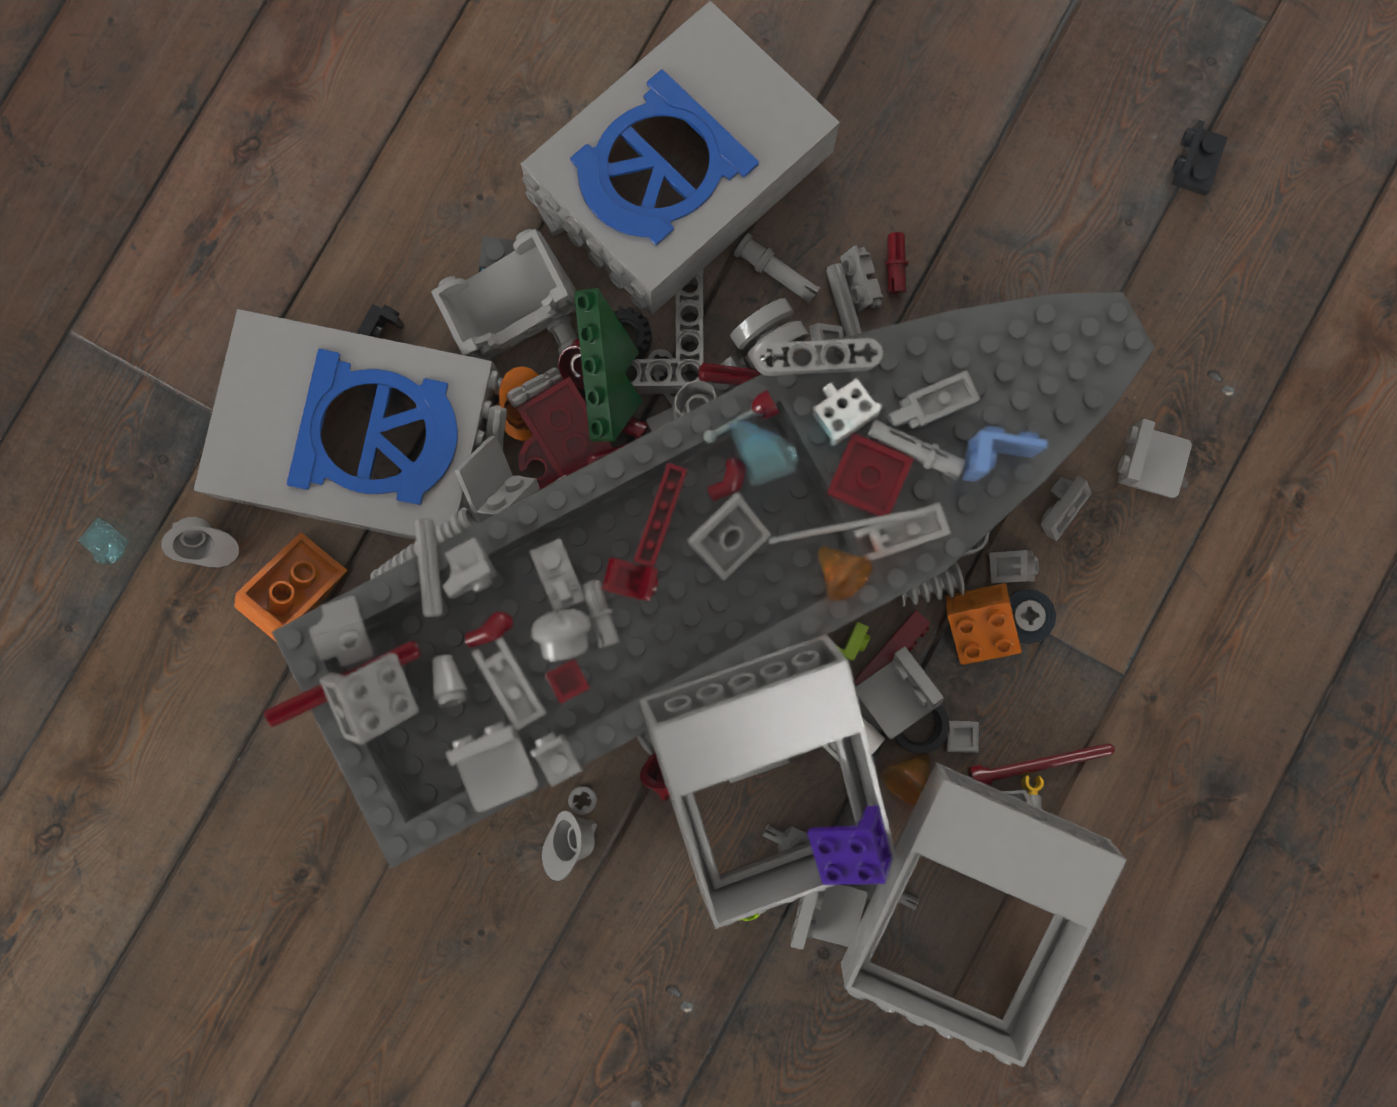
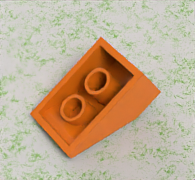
[234,532,348,641]

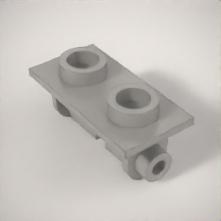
[840,245,883,313]

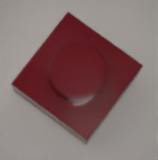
[545,658,591,704]

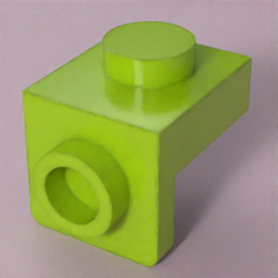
[836,622,871,661]

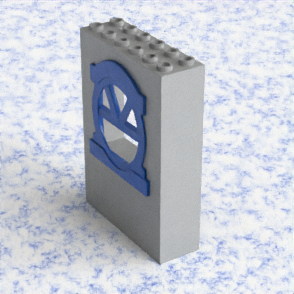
[521,1,840,315]
[194,309,503,540]

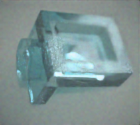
[77,517,129,565]

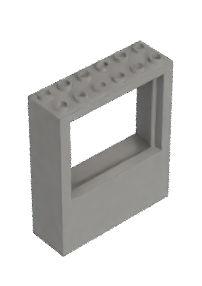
[639,634,898,929]
[841,763,1127,1067]

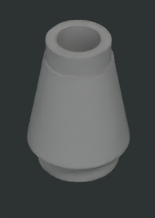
[432,655,467,707]

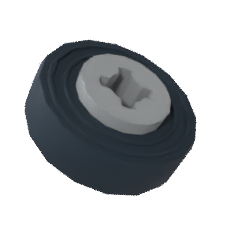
[1009,589,1056,644]

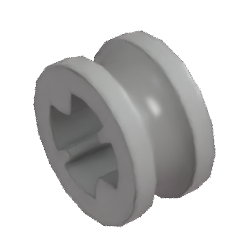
[568,785,597,815]

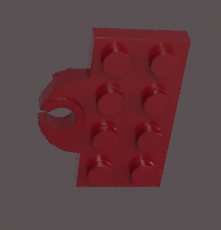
[517,376,613,490]

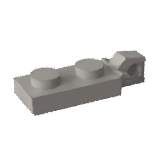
[886,370,981,429]

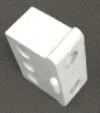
[813,378,881,446]

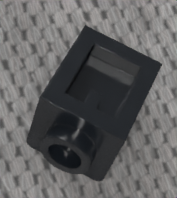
[357,304,405,339]

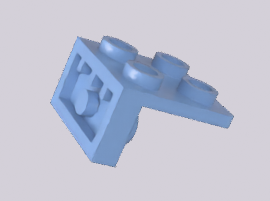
[962,427,1048,482]

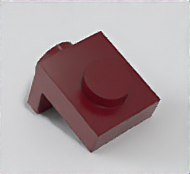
[601,558,658,601]

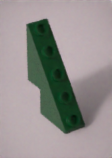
[574,288,643,442]

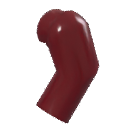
[707,457,747,502]
[465,611,513,648]

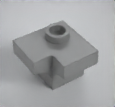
[442,537,498,599]
[309,596,374,667]

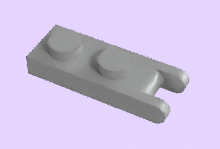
[854,502,951,563]
[472,637,547,731]

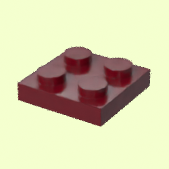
[826,433,914,517]

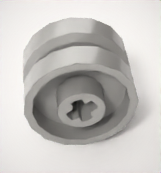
[730,298,809,370]

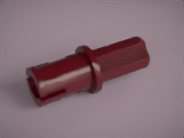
[884,232,909,294]

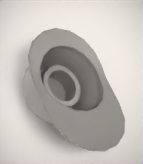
[161,517,239,568]
[542,810,597,881]

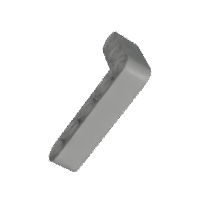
[625,269,704,394]

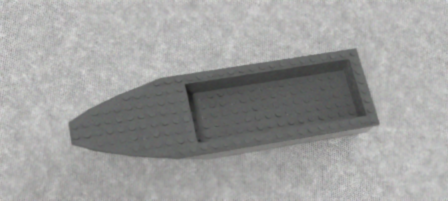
[271,292,1155,868]

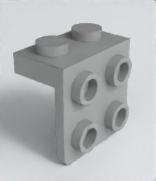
[1117,419,1192,498]
[446,722,538,812]

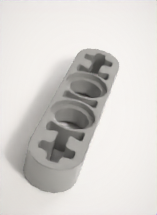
[754,338,883,376]

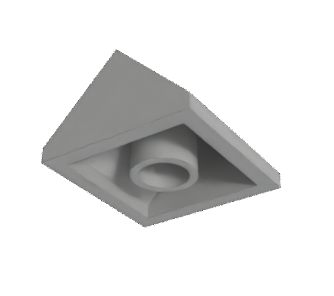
[688,493,771,580]

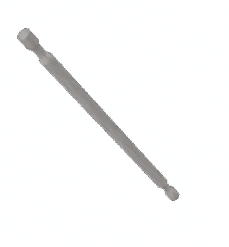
[768,508,927,544]

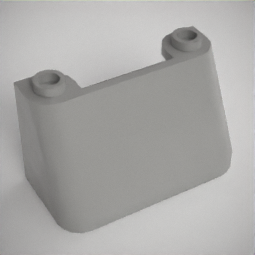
[431,229,576,360]

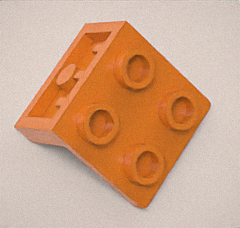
[945,583,1021,665]

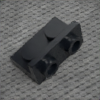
[1171,120,1228,196]

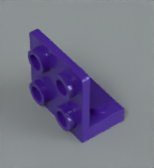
[808,805,893,885]

